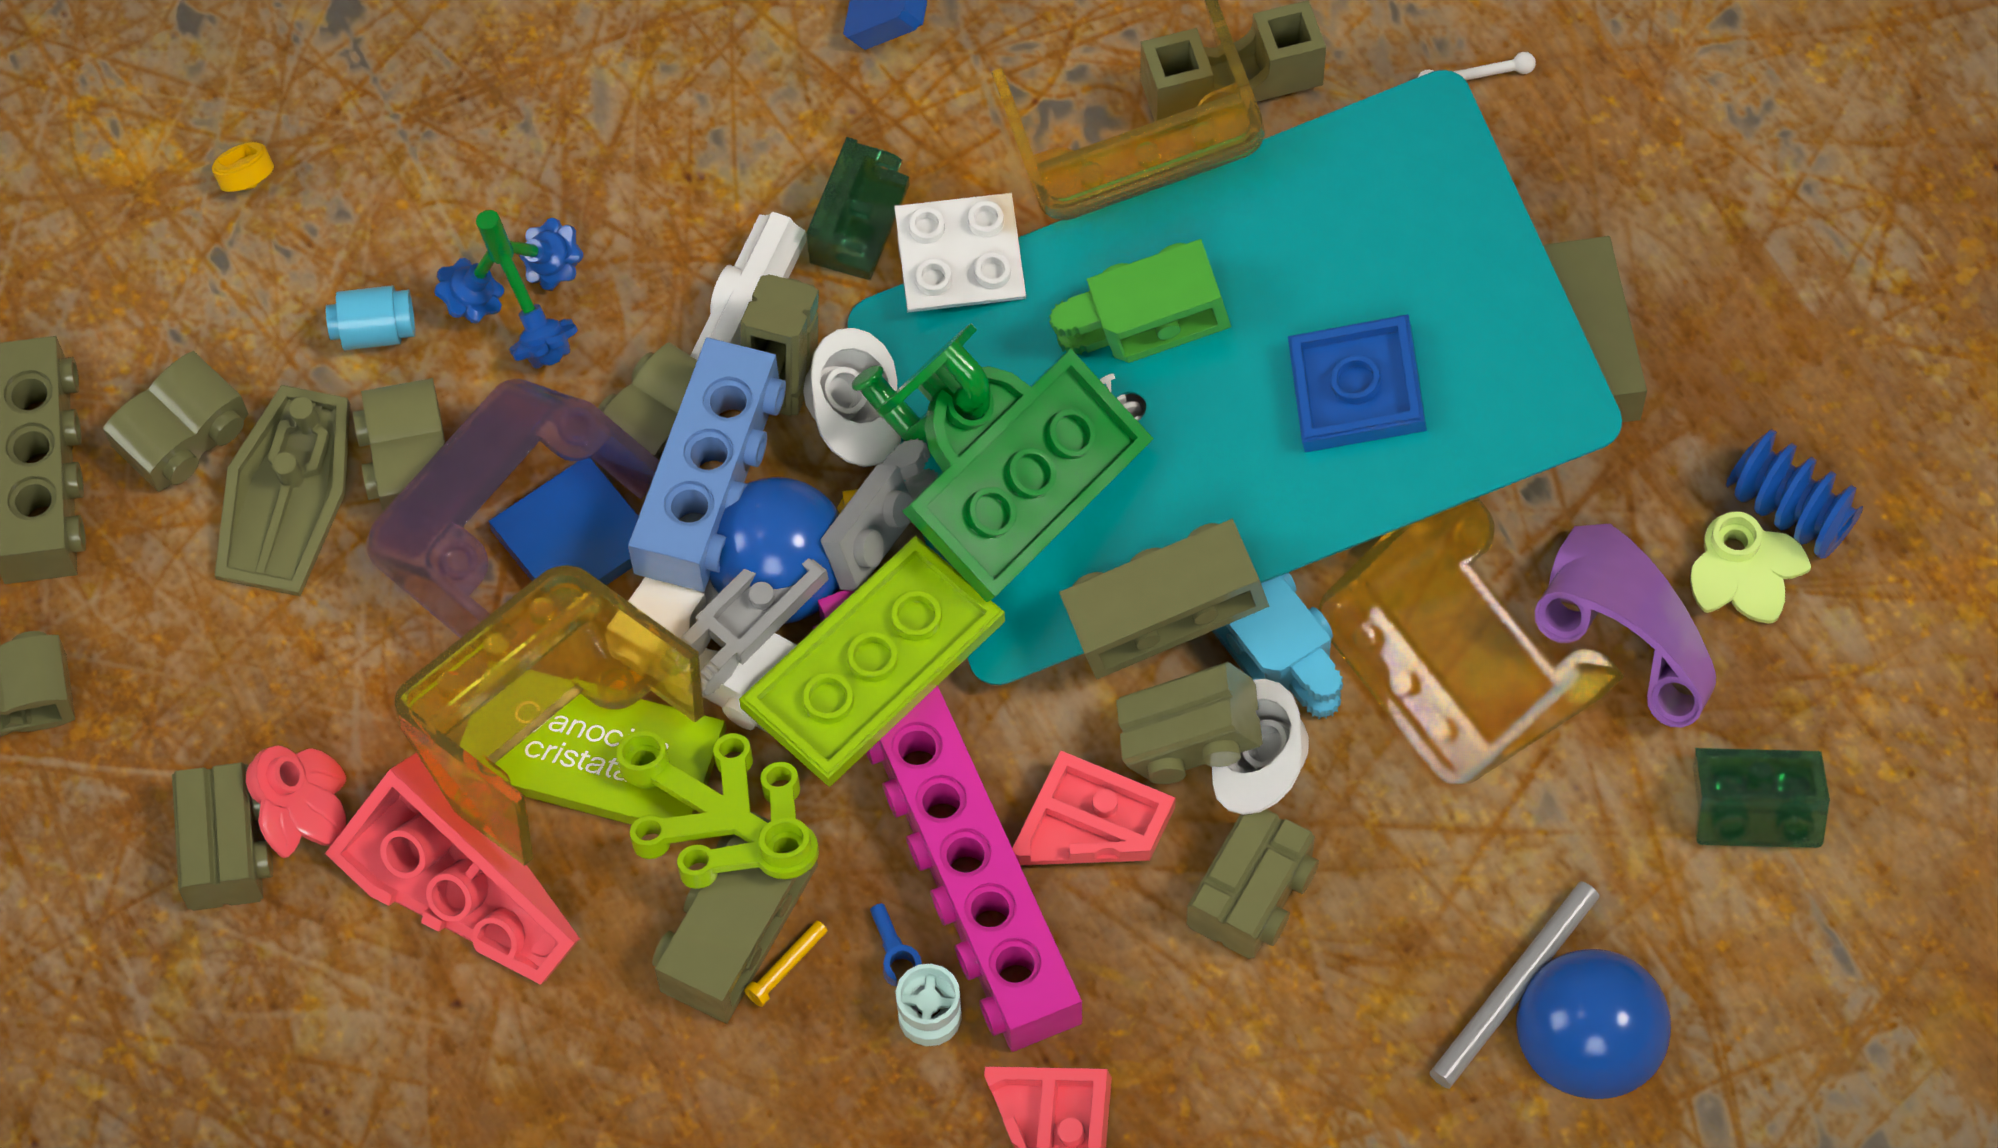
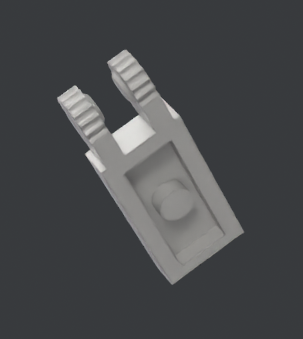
[820,438,938,591]
[666,558,829,696]

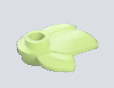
[1690,512,1811,624]

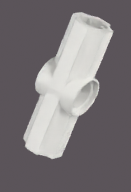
[690,212,807,360]

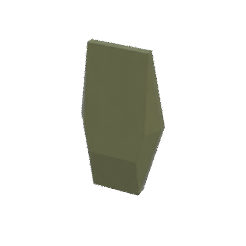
[215,385,351,596]

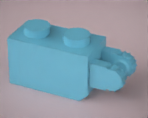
[1212,572,1343,719]

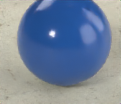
[709,477,840,624]
[1516,949,1671,1099]

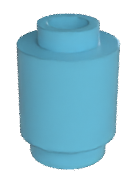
[326,285,415,351]

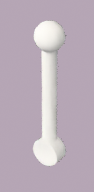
[1418,52,1536,81]

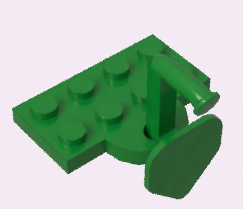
[852,323,1154,602]

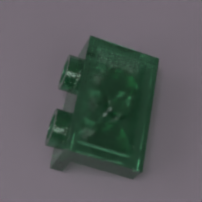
[1693,748,1830,848]

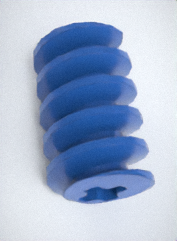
[1726,429,1863,559]

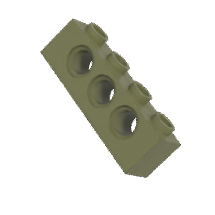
[0,336,86,584]

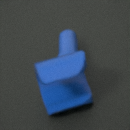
[870,903,922,986]

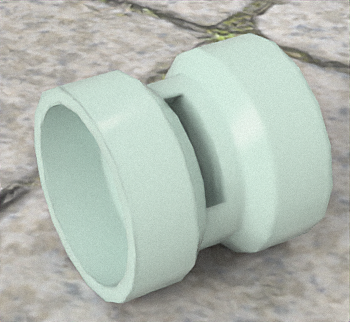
[896,963,962,1046]

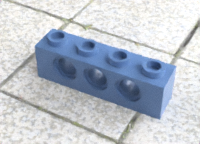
[628,337,786,592]

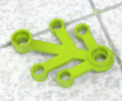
[616,731,819,889]

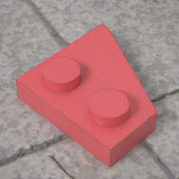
[1012,751,1176,865]
[984,1067,1112,1148]

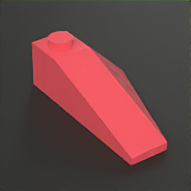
[325,746,580,985]

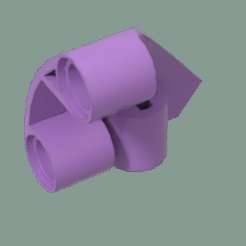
[1535,524,1716,728]

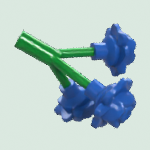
[434,210,583,369]

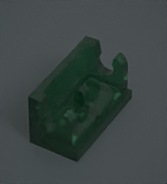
[806,137,910,281]

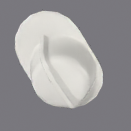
[803,328,901,467]
[1212,679,1309,815]

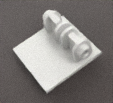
[895,193,1026,312]

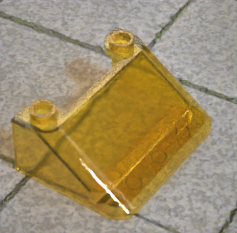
[1318,498,1625,785]

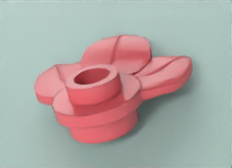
[246,746,347,859]

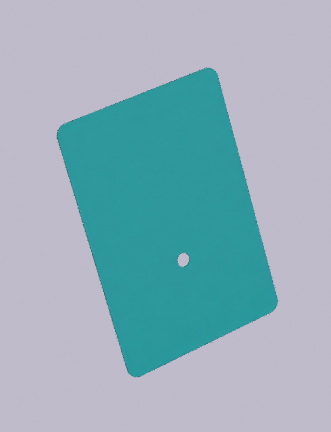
[848,70,1622,685]

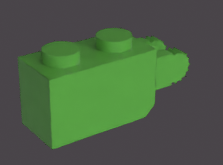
[1049,239,1231,363]

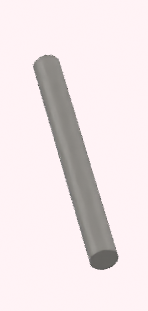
[1429,881,1599,1089]

